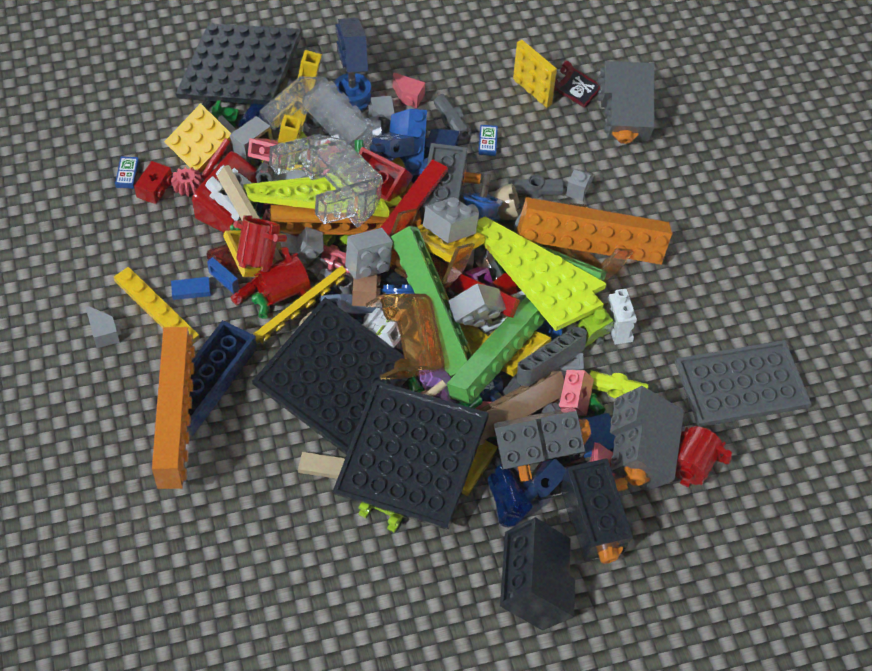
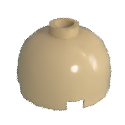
[494,184,521,221]

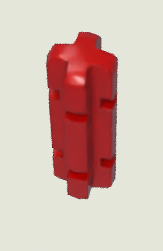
[231,277,259,305]

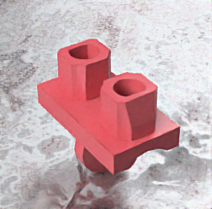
[321,244,350,273]

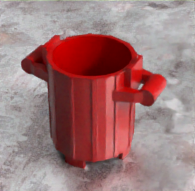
[233,215,287,271]
[254,247,312,306]
[675,426,732,487]

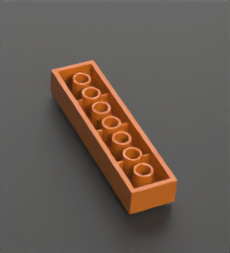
[517,197,672,265]
[152,327,195,489]

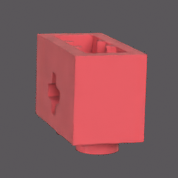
[559,370,594,416]

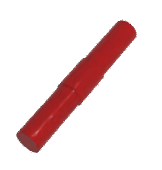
[201,138,231,180]

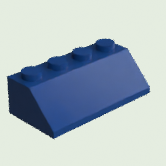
[387,109,427,183]

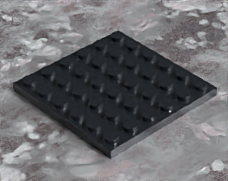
[175,23,303,105]
[252,297,418,455]
[332,380,489,530]

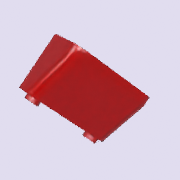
[192,151,257,233]

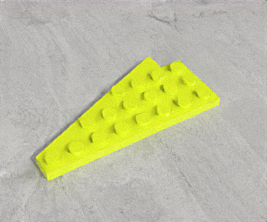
[243,173,402,217]
[476,216,606,331]

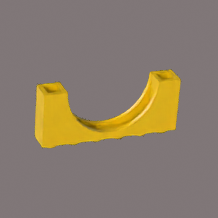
[278,50,322,159]

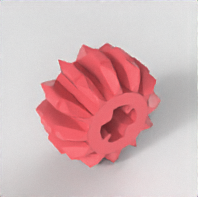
[171,166,202,197]

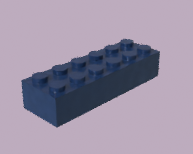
[335,17,368,73]
[156,320,257,436]

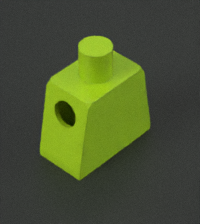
[576,308,614,347]

